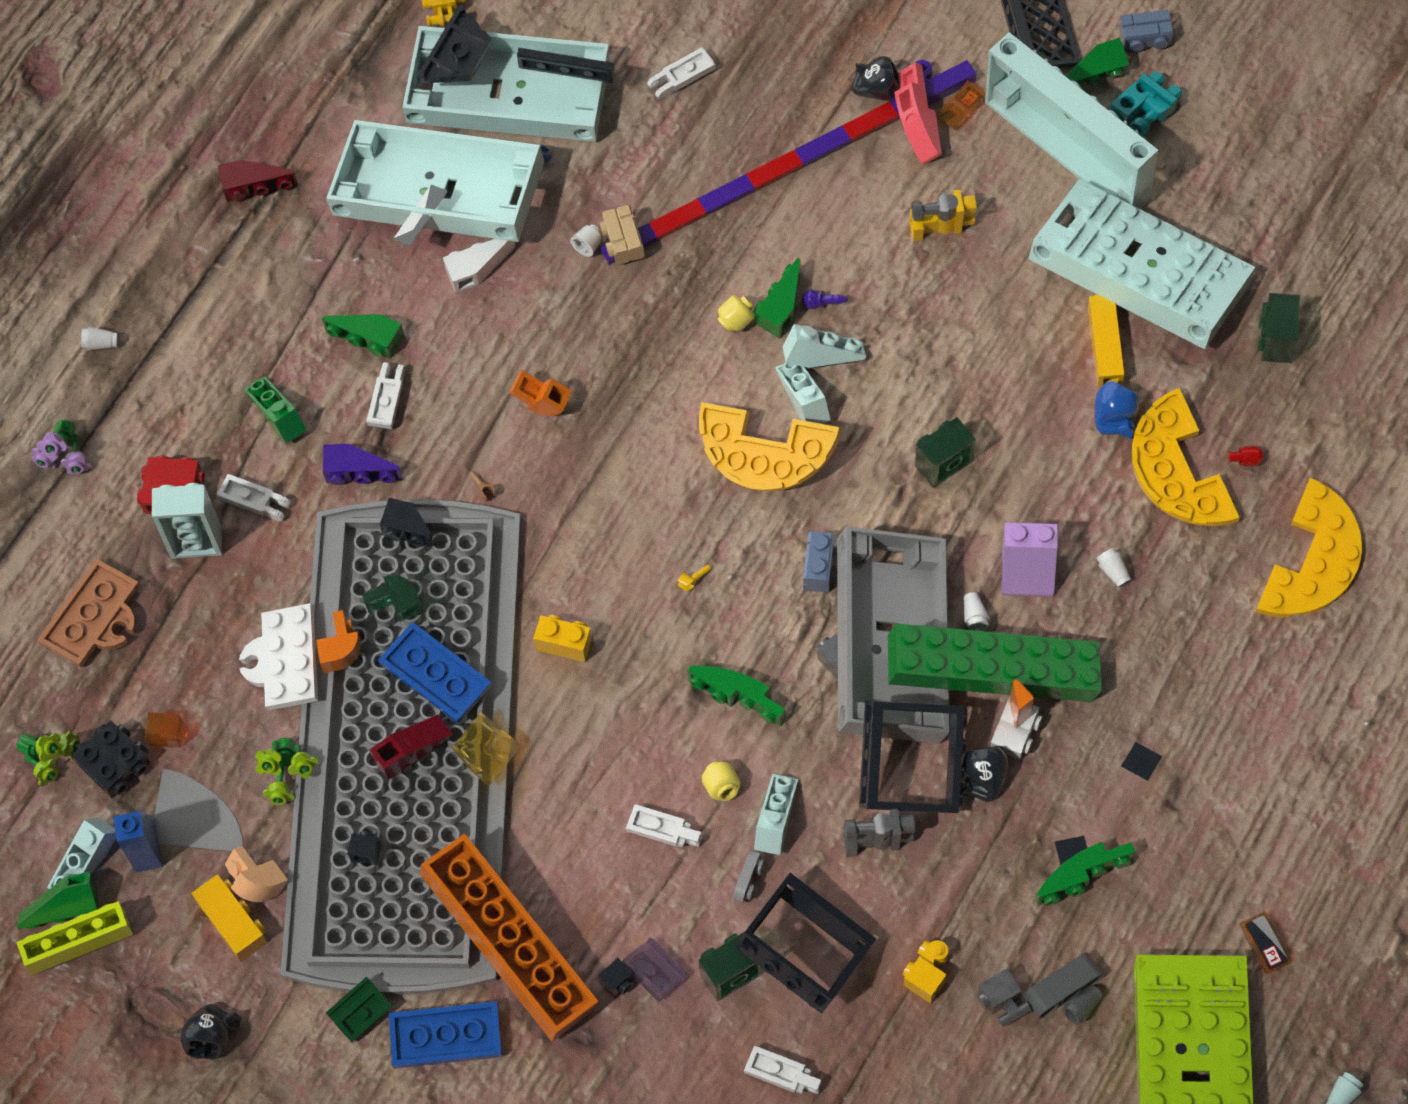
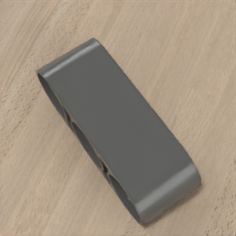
[1023,953,1104,1019]

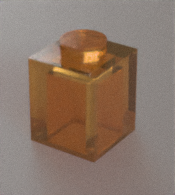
[144,712,187,748]

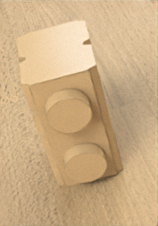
[599,205,645,265]

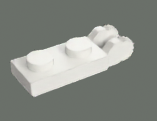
[647,47,716,99]
[367,362,405,429]
[217,474,291,521]

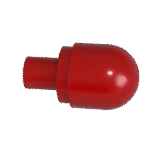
[1228,446,1264,467]

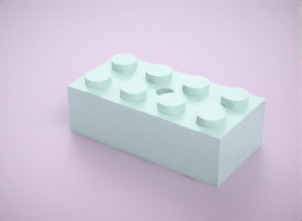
[152,483,222,559]

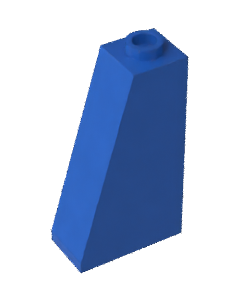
[113,811,162,873]

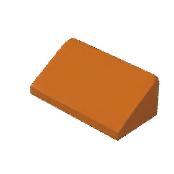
[1010,679,1034,728]

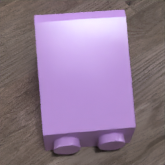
[1001,523,1057,597]

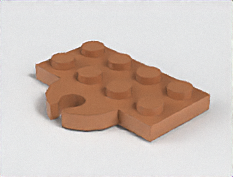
[37,558,140,668]

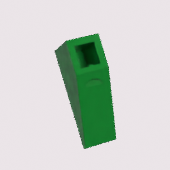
[1065,38,1129,85]
[754,258,801,339]
[322,314,404,359]
[244,377,307,444]
[17,871,99,929]

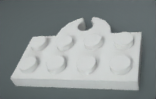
[239,603,318,711]

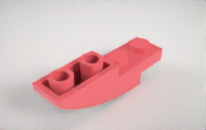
[894,63,942,164]

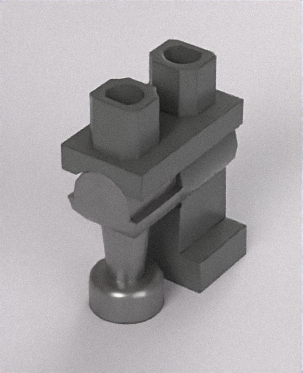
[843,809,915,857]

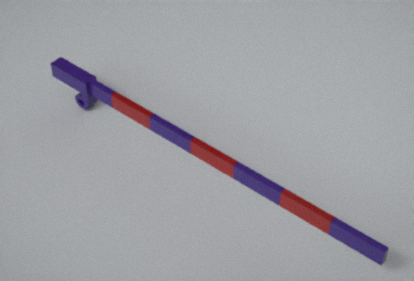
[600,60,977,265]

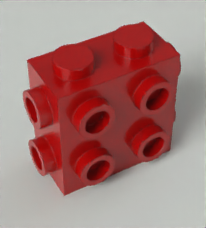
[137,455,205,514]

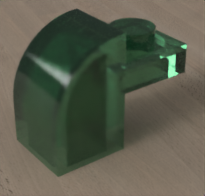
[362,575,424,622]

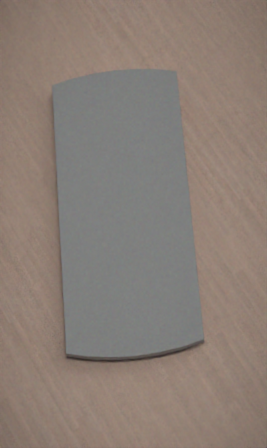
[280,499,521,995]

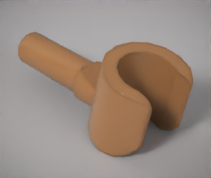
[470,471,495,501]

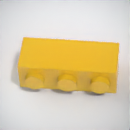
[191,874,267,962]

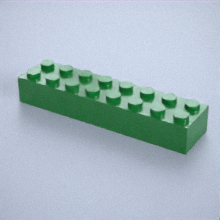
[888,623,1102,702]

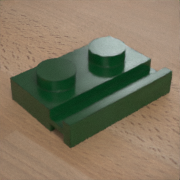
[326,976,393,1043]

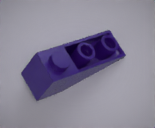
[323,444,402,485]

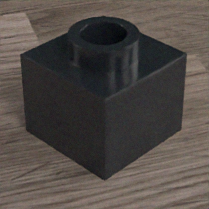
[347,831,381,866]
[598,957,634,998]

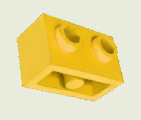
[533,615,592,662]

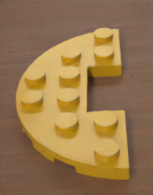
[1131,388,1240,526]
[699,402,843,492]
[1256,478,1362,618]

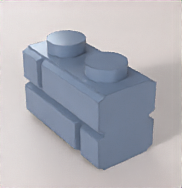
[1119,10,1173,52]
[803,531,835,592]

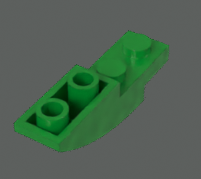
[687,666,786,726]
[1036,842,1135,906]

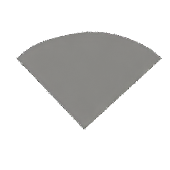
[154,769,243,851]

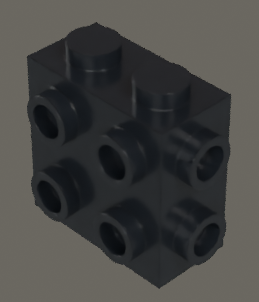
[72,720,150,799]

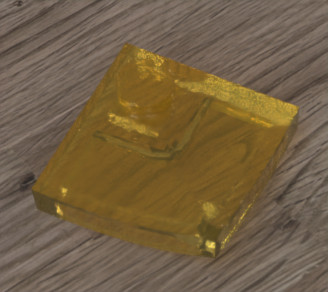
[452,712,521,786]

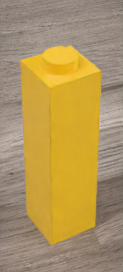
[1088,294,1124,388]

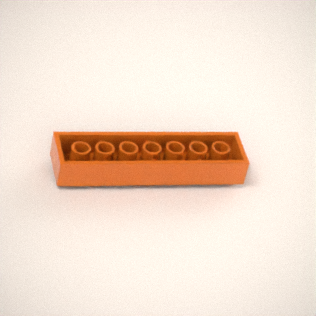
[419,833,598,1042]

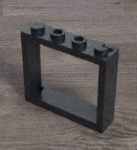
[859,700,967,813]
[734,873,877,1014]

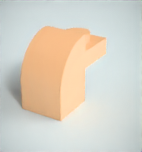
[225,846,288,902]

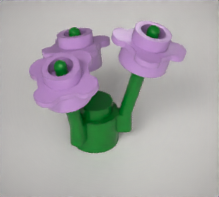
[31,420,91,475]

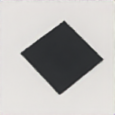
[1121,742,1162,781]
[1054,836,1087,866]

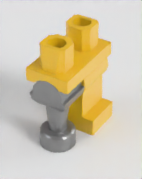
[909,190,977,241]

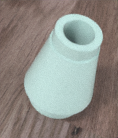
[1326,1072,1364,1104]

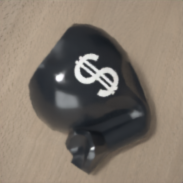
[851,56,900,100]
[960,747,1009,802]
[181,1004,241,1060]

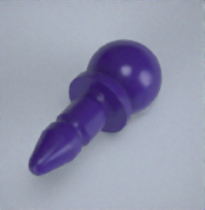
[802,289,848,309]

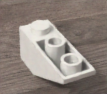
[443,239,516,294]

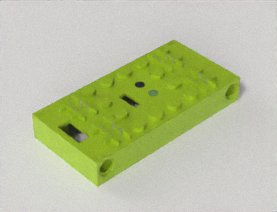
[1134,955,1253,1104]

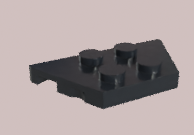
[416,5,493,83]

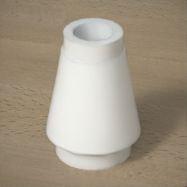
[81,326,118,351]
[1097,548,1131,588]
[963,592,990,631]

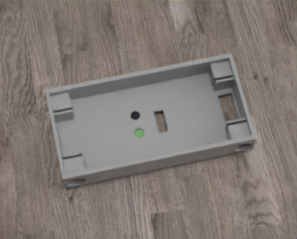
[837,526,949,744]

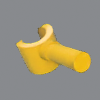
[677,565,711,591]

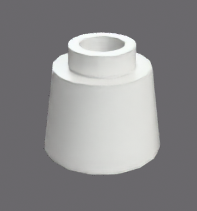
[570,225,602,257]

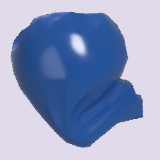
[1094,381,1140,439]

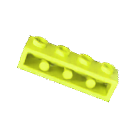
[16,901,133,975]

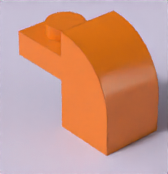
[509,370,572,416]
[316,610,361,673]

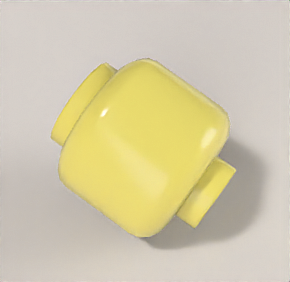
[717,295,755,332]
[702,762,741,801]

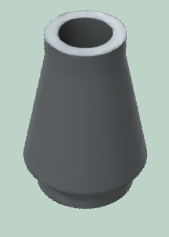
[1063,985,1103,1025]

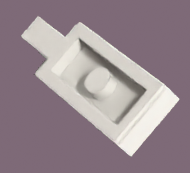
[626,805,702,847]
[744,1046,822,1094]

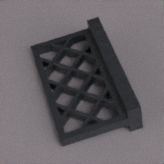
[1001,0,1080,68]

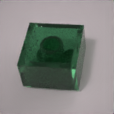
[1257,293,1300,363]
[915,417,976,488]
[698,931,763,1002]

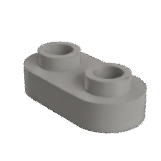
[733,850,764,903]

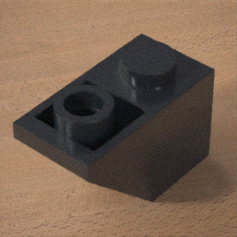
[380,498,433,547]

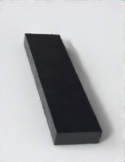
[517,48,615,83]

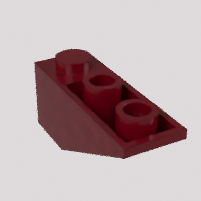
[218,160,298,202]
[369,715,453,780]

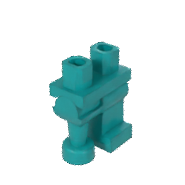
[1110,71,1182,137]

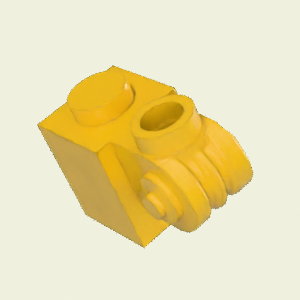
[902,940,948,1004]

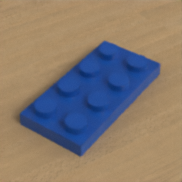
[378,622,492,724]
[389,1001,502,1069]

